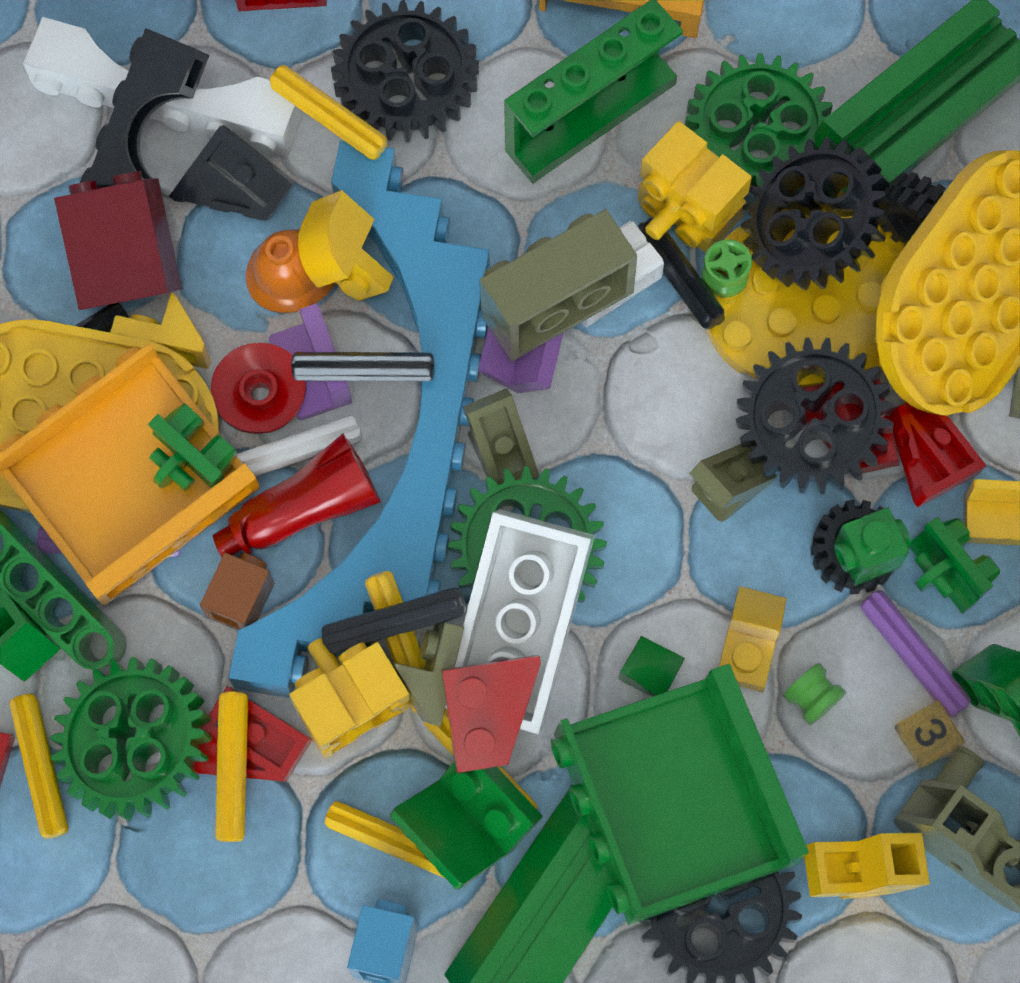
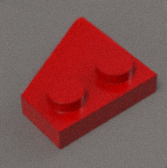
[889,402,987,508]

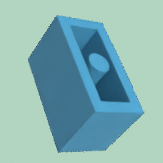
[347,900,418,983]

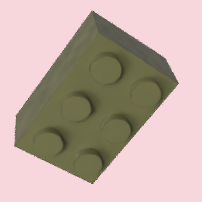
[479,209,637,362]

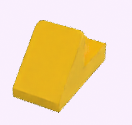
[110,292,211,369]
[719,586,787,692]

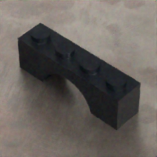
[80,28,210,189]

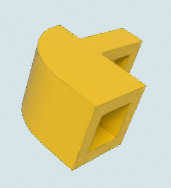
[298,190,394,302]
[804,833,930,899]

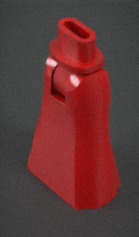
[212,433,381,557]

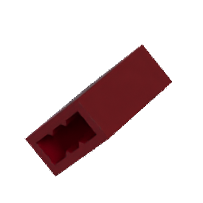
[54,171,182,310]

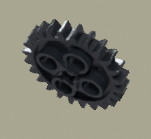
[331,0,479,142]
[741,137,893,290]
[736,337,894,494]
[639,871,802,983]

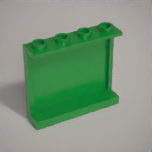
[551,663,809,925]

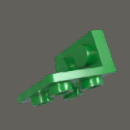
[390,761,543,890]

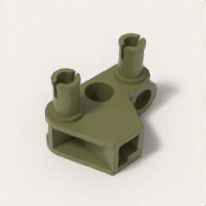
[894,745,1020,913]

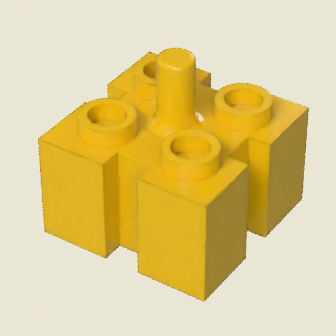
[637,120,752,253]
[289,638,410,759]

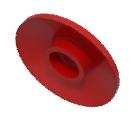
[211,342,306,434]

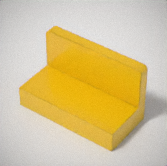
[964,479,1020,546]

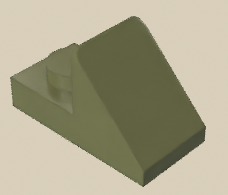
[463,388,540,485]
[689,444,778,522]
[390,622,464,726]

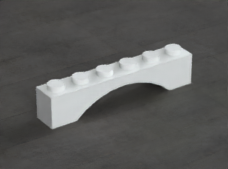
[23,17,304,157]

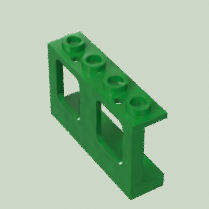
[504,0,683,184]

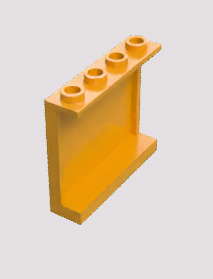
[0,343,260,606]

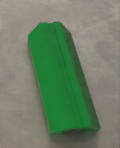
[814,0,1020,193]
[444,784,613,983]

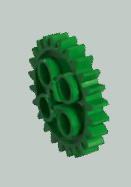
[685,53,833,187]
[448,466,607,603]
[50,657,212,821]

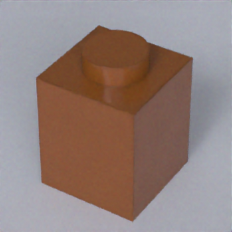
[200,553,275,630]

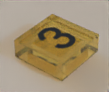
[894,700,965,770]

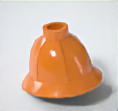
[245,229,335,313]

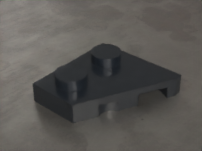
[169,125,297,221]

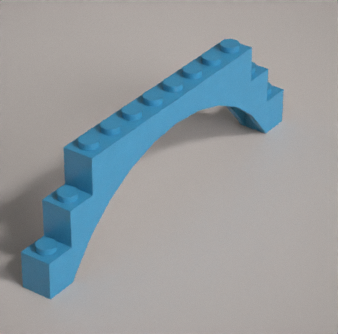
[229,141,490,698]

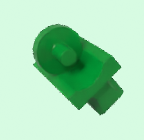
[148,403,237,491]
[910,517,1000,614]

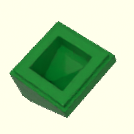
[619,636,685,697]

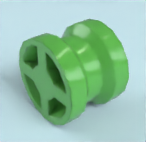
[702,239,752,298]
[783,663,847,725]

